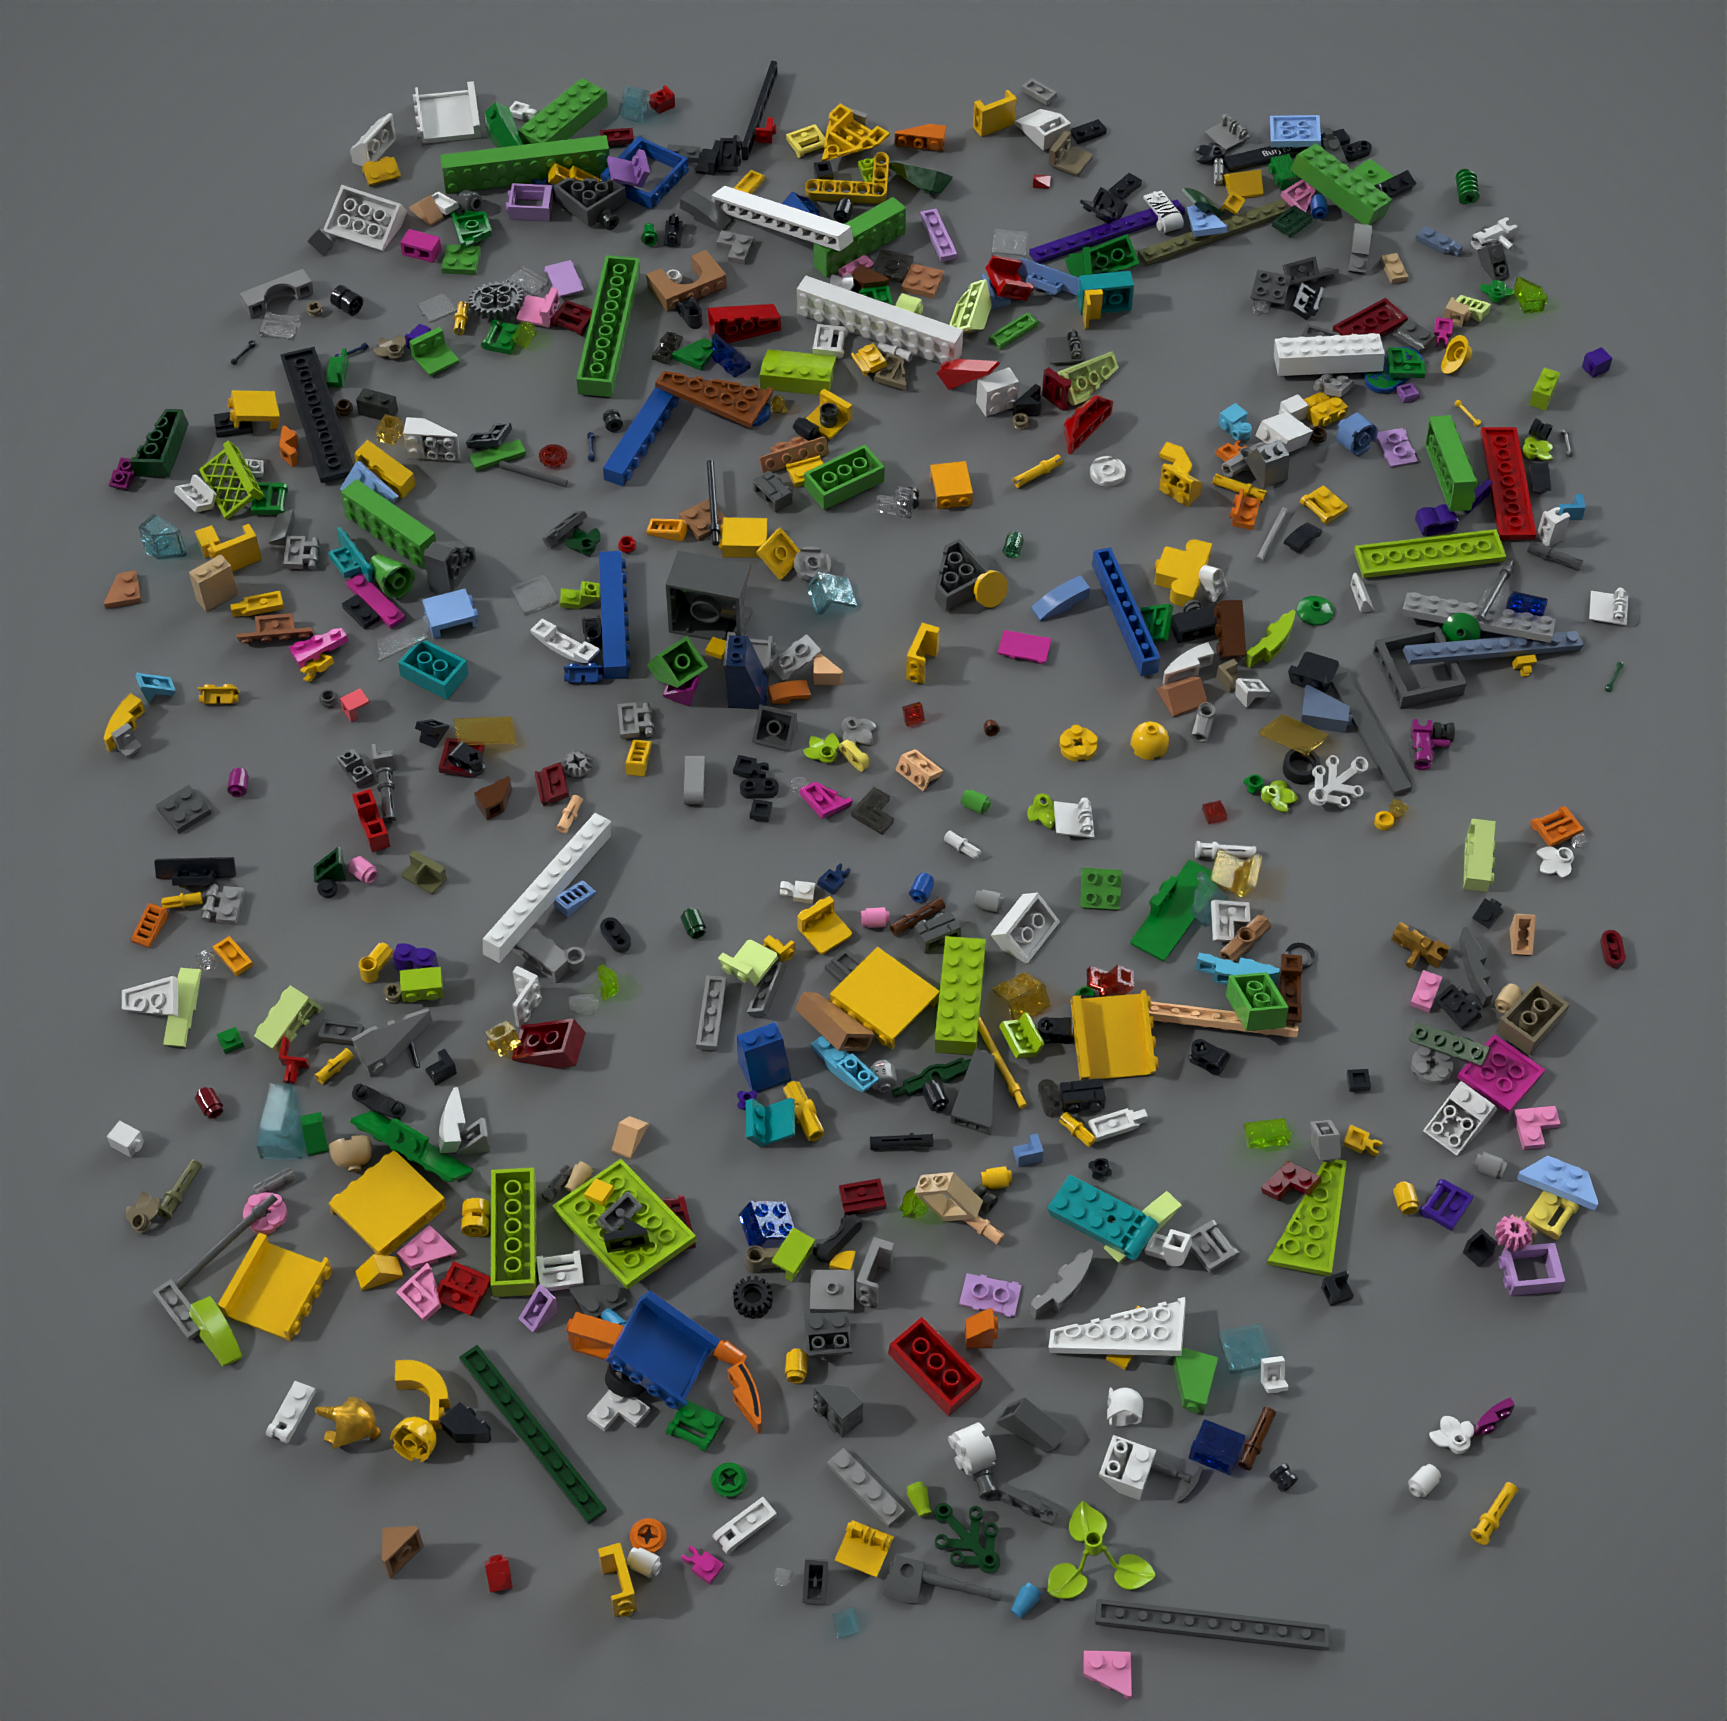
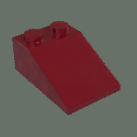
[512,1018,586,1068]

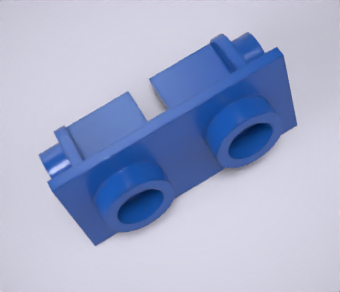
[564,663,603,683]

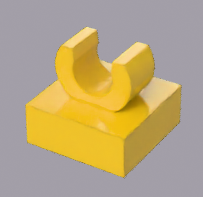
[1512,655,1537,677]

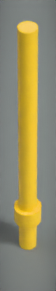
[978,1017,1027,1109]

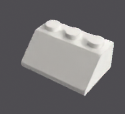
[350,113,396,166]
[991,893,1060,963]

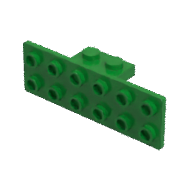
[1130,860,1223,962]
[350,1110,473,1182]

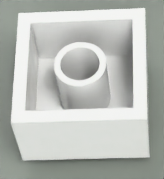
[976,368,1019,417]

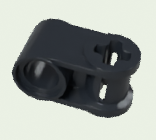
[676,297,703,329]
[582,615,602,649]
[447,742,485,775]
[1038,1017,1075,1044]
[1188,1039,1230,1076]

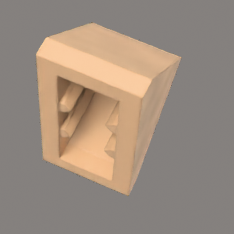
[409,195,444,227]
[814,654,843,685]
[1509,914,1536,955]
[612,1116,649,1159]

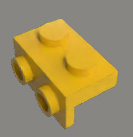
[362,156,401,186]

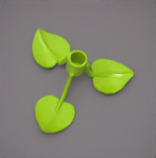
[1047,1501,1155,1599]

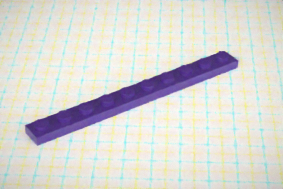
[1029,199,1185,264]

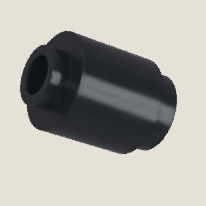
[833,198,853,223]
[793,417,820,441]
[922,1080,949,1112]

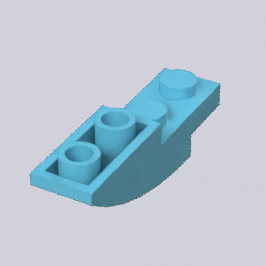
[1195,952,1280,985]
[811,1036,879,1092]

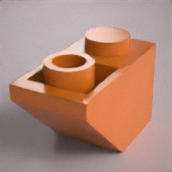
[965,1308,998,1349]

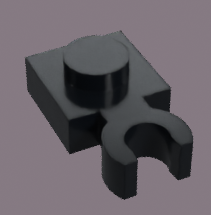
[733,755,769,778]

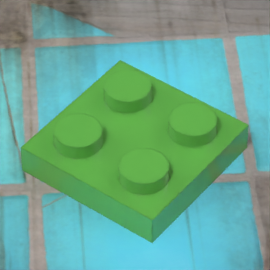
[442,244,481,275]

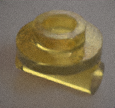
[770,395,788,414]
[1388,798,1409,818]

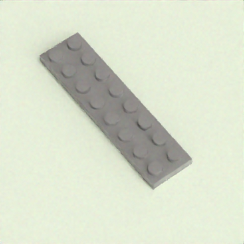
[1401,592,1556,643]

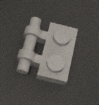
[1313,374,1354,398]
[283,536,320,570]
[617,702,654,739]
[202,884,245,925]

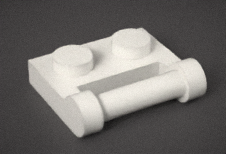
[813,324,848,359]
[536,1250,584,1292]

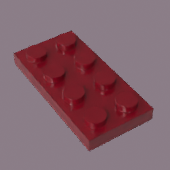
[1332,298,1408,337]

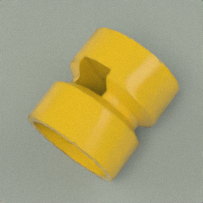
[461,1198,490,1237]

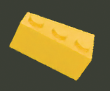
[354,440,416,499]

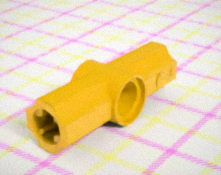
[783,1081,824,1142]

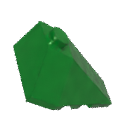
[484,102,523,148]
[1064,234,1140,275]

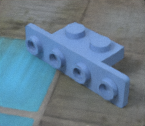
[1018,258,1079,296]

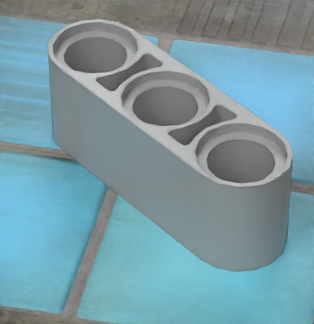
[684,756,705,804]

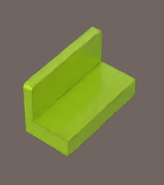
[772,1228,815,1282]

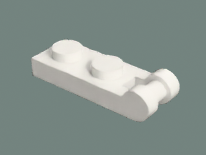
[266,1381,316,1444]
[712,1497,777,1555]

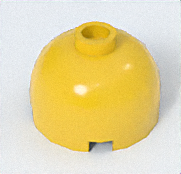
[1130,721,1169,760]
[390,1416,437,1462]

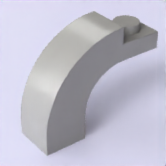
[1348,223,1372,273]

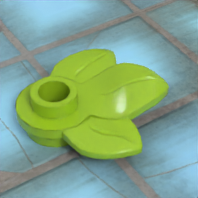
[1522,437,1553,461]
[803,733,839,763]
[1261,780,1298,813]
[1027,793,1055,829]

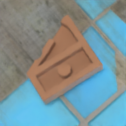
[104,570,142,609]

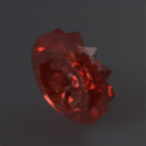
[539,444,568,468]

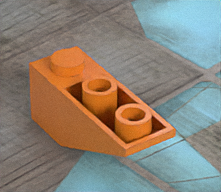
[894,124,946,151]

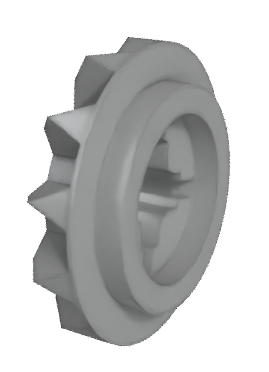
[562,750,593,777]

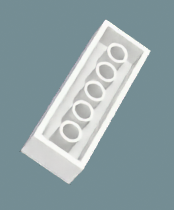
[1274,333,1385,376]

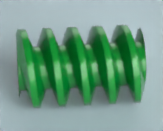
[1455,169,1480,205]

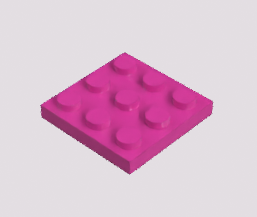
[1457,1034,1545,1114]

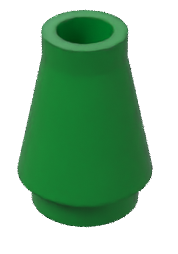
[641,223,658,246]

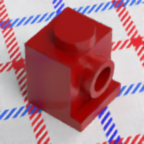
[649,85,675,114]

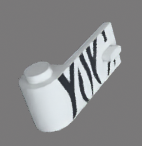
[1143,191,1184,233]

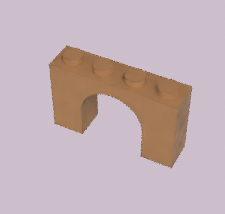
[646,250,727,312]

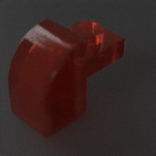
[1087,965,1134,997]

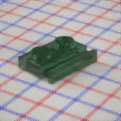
[1272,205,1313,238]

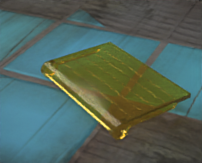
[1259,714,1329,757]
[454,716,516,745]

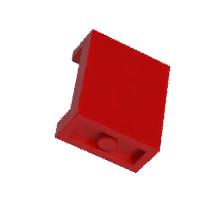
[985,256,1034,301]

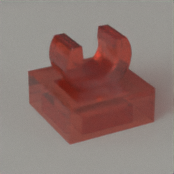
[902,702,925,726]
[1202,800,1227,824]

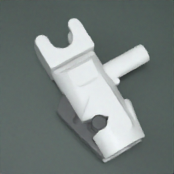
[1471,217,1517,251]

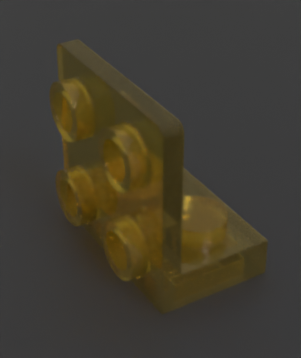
[1209,849,1263,898]
[992,972,1051,1020]

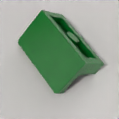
[1069,247,1092,278]
[325,348,349,388]

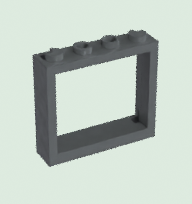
[1373,627,1467,709]

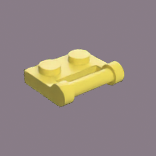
[786,124,825,158]
[1524,1190,1579,1240]

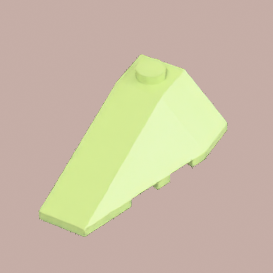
[1057,351,1119,405]

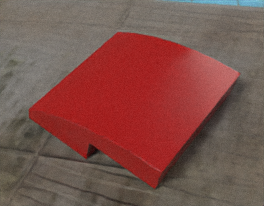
[437,1261,491,1316]

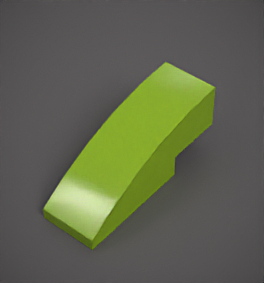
[189,1296,242,1367]

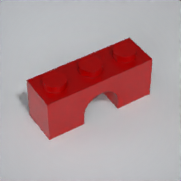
[352,788,391,852]

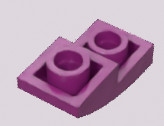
[109,457,135,490]
[1474,1397,1515,1436]

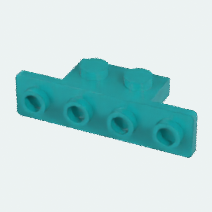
[328,527,374,582]

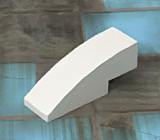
[1163,642,1214,685]
[439,1087,466,1153]

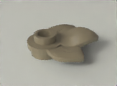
[373,334,406,359]
[126,1191,160,1233]

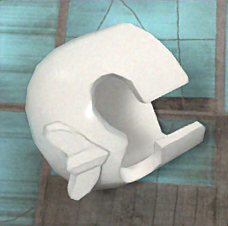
[1107,1388,1143,1427]

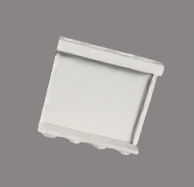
[413,81,481,144]

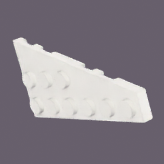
[1049,1297,1186,1356]

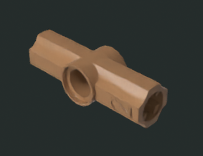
[1219,915,1271,963]

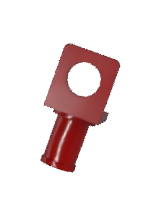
[279,1037,310,1085]

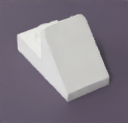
[1235,678,1271,708]

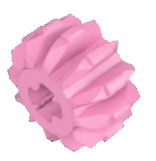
[1495,1214,1533,1253]

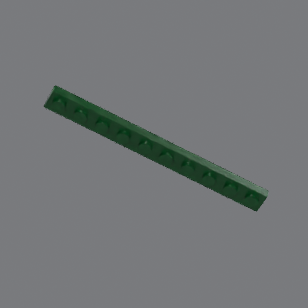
[459,1345,607,1525]

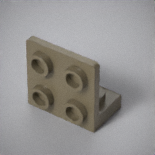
[1048,130,1093,176]

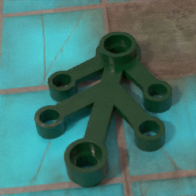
[934,1503,1001,1574]

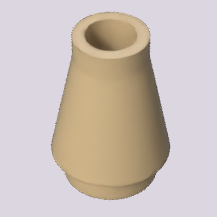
[565,1161,594,1192]

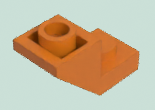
[279,425,299,467]

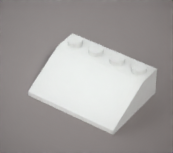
[323,185,407,251]

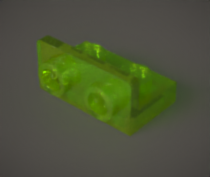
[1243,1118,1292,1149]

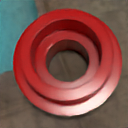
[618,536,637,553]

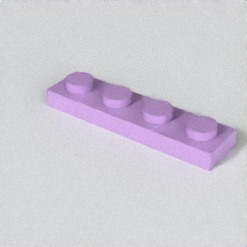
[920,209,957,262]

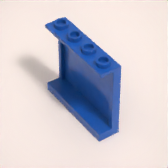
[605,1291,720,1410]

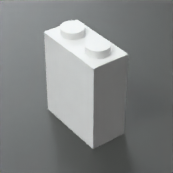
[1255,412,1313,452]

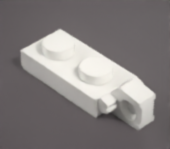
[1088,1108,1148,1142]

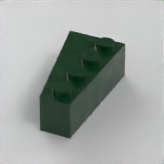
[129,409,189,477]

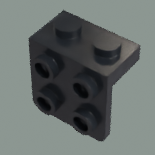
[1080,187,1128,222]
[1288,652,1339,693]

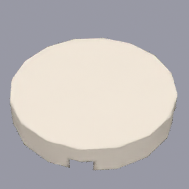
[1090,456,1126,487]

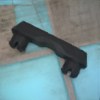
[352,1083,406,1119]
[813,1214,862,1262]

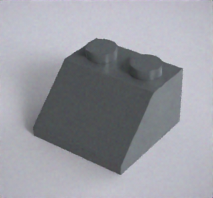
[1244,440,1289,489]

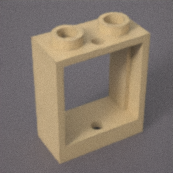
[914,1172,983,1222]

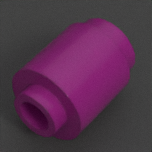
[227,767,249,797]

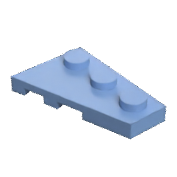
[1187,205,1228,237]
[340,461,399,504]

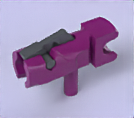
[1407,719,1450,770]

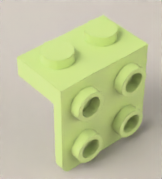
[718,940,778,987]

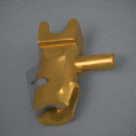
[1391,922,1450,968]

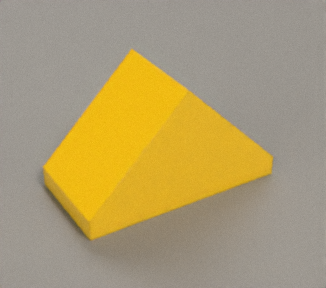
[355,1254,404,1291]

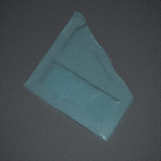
[1192,871,1229,927]

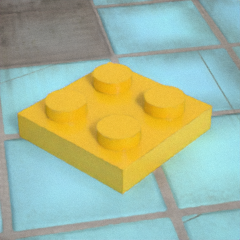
[756,528,800,580]

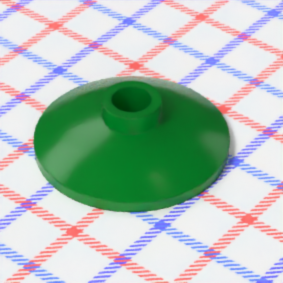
[1297,596,1334,626]
[1442,612,1480,642]

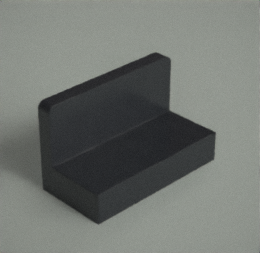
[696,140,720,176]

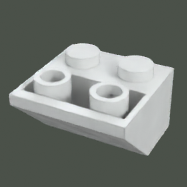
[1099,1435,1156,1500]

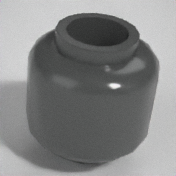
[457,190,482,212]

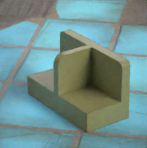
[402,850,447,895]

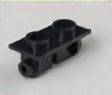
[664,213,683,246]

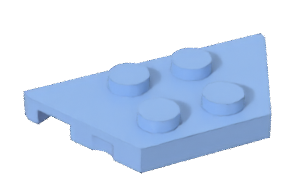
[1517,1156,1598,1211]

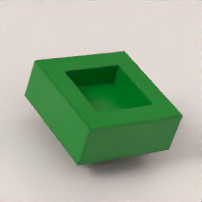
[216,1026,244,1054]

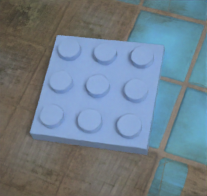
[1270,115,1321,148]

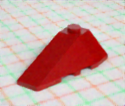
[937,359,999,390]

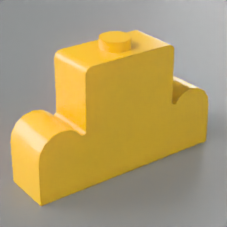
[1154,539,1212,607]

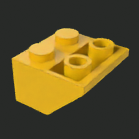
[1159,463,1202,507]

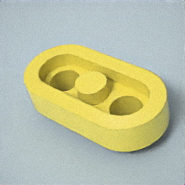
[839,740,870,772]

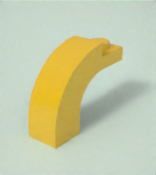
[395,1360,450,1429]

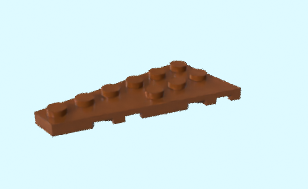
[655,371,774,428]

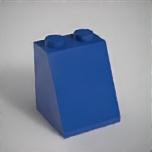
[737,1022,791,1093]

